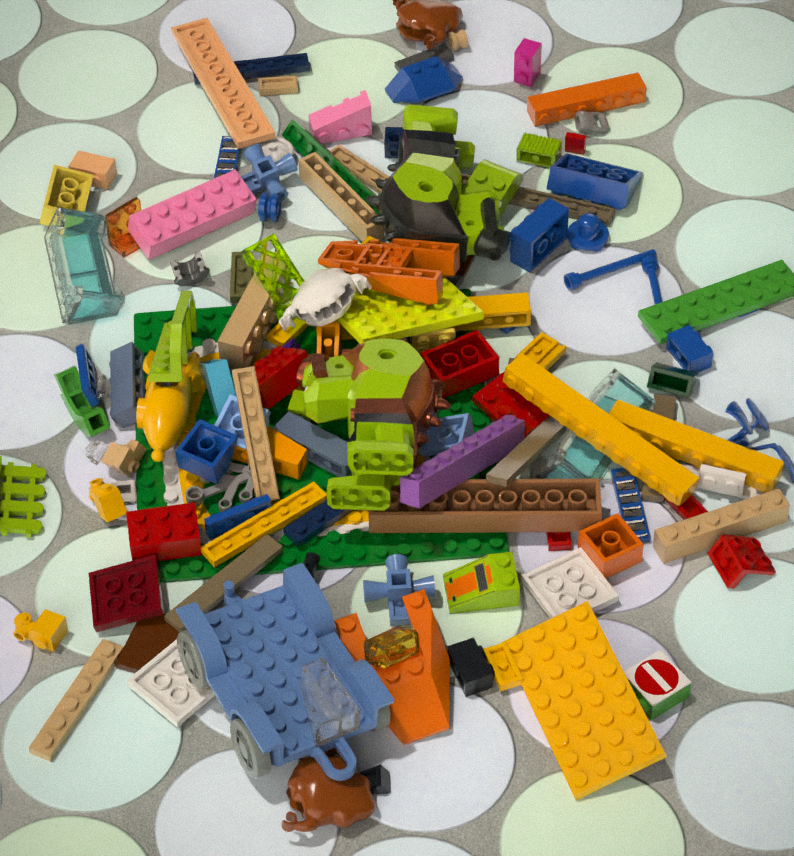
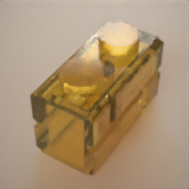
[364,626,420,669]

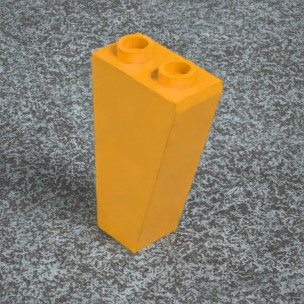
[317,322,343,357]
[232,426,308,480]

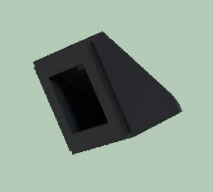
[359,764,391,795]

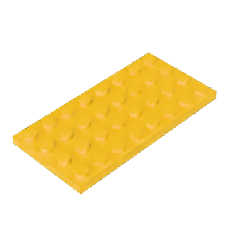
[501,601,667,800]

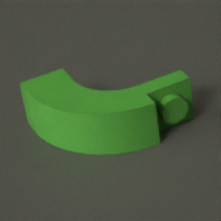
[54,366,111,437]

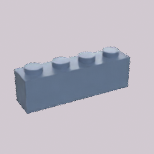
[109,342,145,428]
[273,411,352,477]

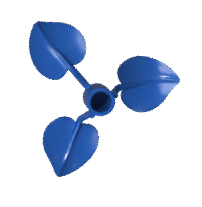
[725,398,794,483]

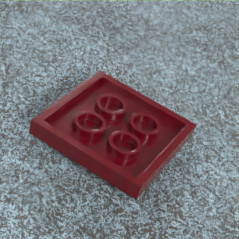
[88,555,164,633]

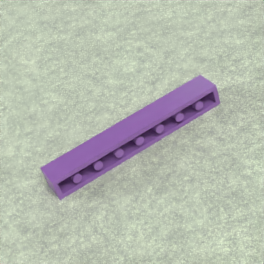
[400,415,525,508]

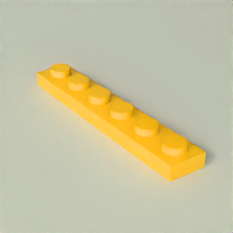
[201,481,327,568]

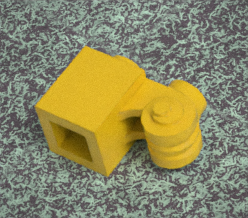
[89,478,127,523]
[13,609,68,652]

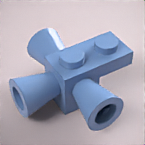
[241,144,298,201]
[363,554,435,626]

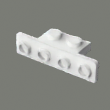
[681,464,765,499]

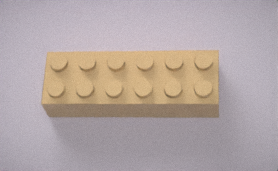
[218,253,294,373]

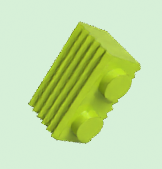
[516,132,562,168]

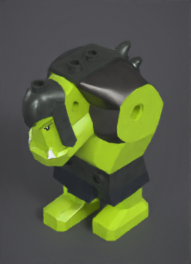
[366,104,510,262]

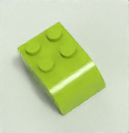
[461,159,523,215]

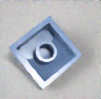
[214,394,271,450]
[420,413,474,455]

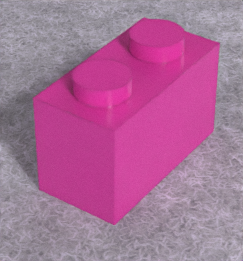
[514,38,542,87]

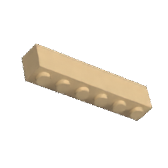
[298,152,384,242]
[653,488,790,564]

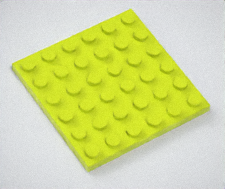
[337,276,484,344]

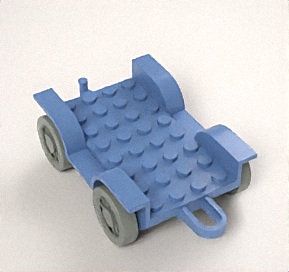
[176,563,394,781]

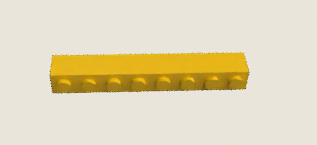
[609,399,784,493]

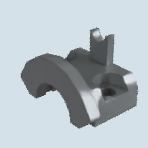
[170,251,210,286]

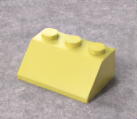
[39,165,93,229]

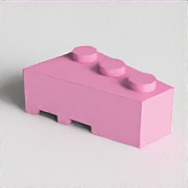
[308,90,372,144]

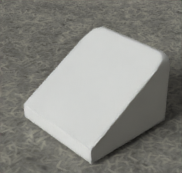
[112,480,137,504]

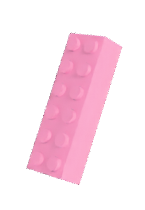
[128,169,257,260]

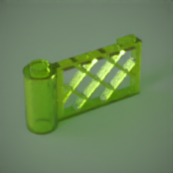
[241,234,304,321]

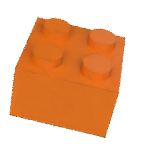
[578,513,644,579]

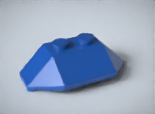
[385,56,463,103]

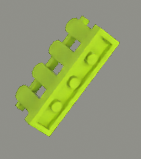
[0,456,46,538]

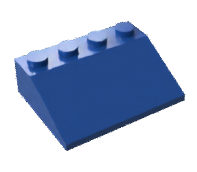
[546,153,643,210]

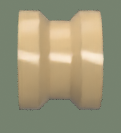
[448,29,468,51]

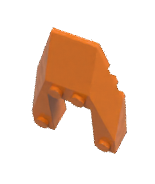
[318,238,460,305]
[334,589,450,745]

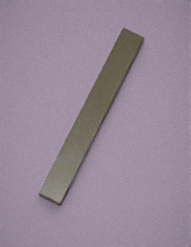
[461,173,615,227]

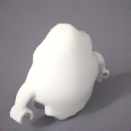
[279,268,372,332]

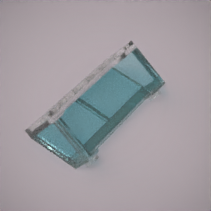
[44,207,125,324]
[535,368,656,492]

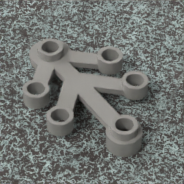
[185,461,254,512]

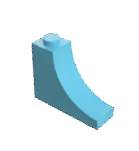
[198,359,236,416]

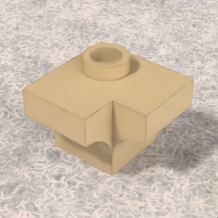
[101,439,146,478]

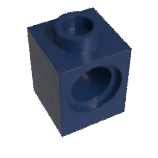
[384,127,404,158]

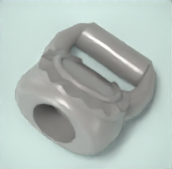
[575,110,610,135]

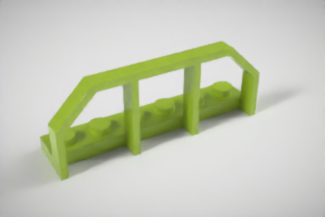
[148,291,197,382]

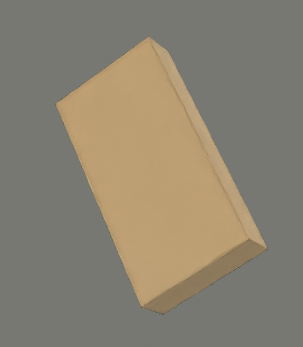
[258,75,298,96]

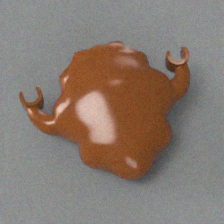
[393,0,463,50]
[282,748,376,832]

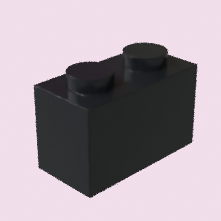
[447,637,495,697]

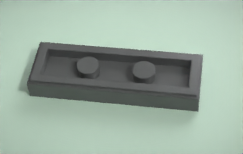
[394,43,454,72]

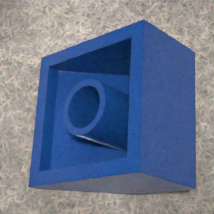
[175,419,238,484]

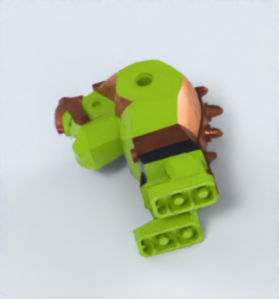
[296,338,451,511]

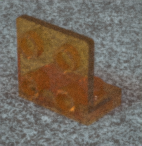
[105,197,141,258]

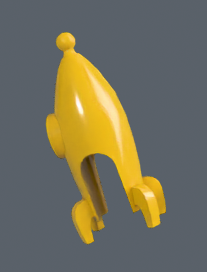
[136,350,202,462]

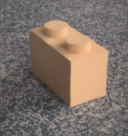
[68,150,117,189]

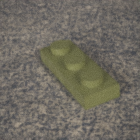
[230,251,253,303]

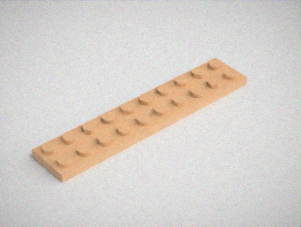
[171,18,276,149]

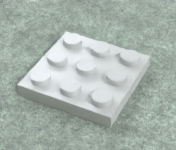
[521,547,619,619]
[127,639,216,727]

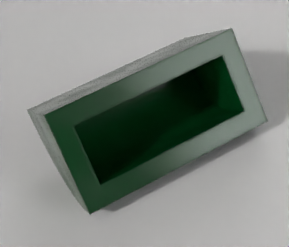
[647,362,698,398]

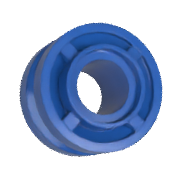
[258,193,281,222]

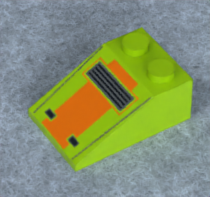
[443,552,520,614]

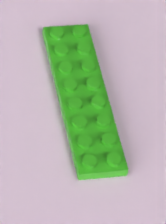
[638,260,794,344]

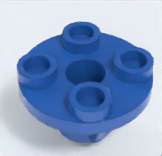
[567,213,609,252]

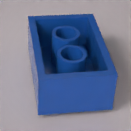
[510,198,569,273]

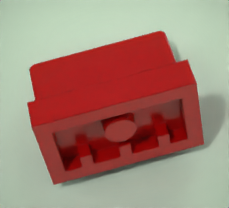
[707,534,776,589]

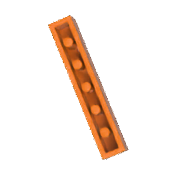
[527,72,647,127]

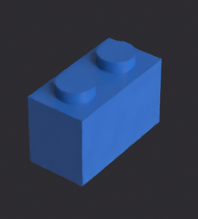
[666,325,714,373]

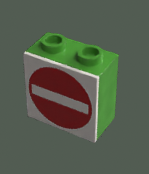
[624,649,691,720]

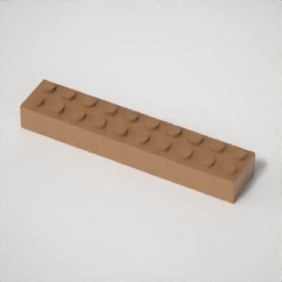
[368,479,602,533]

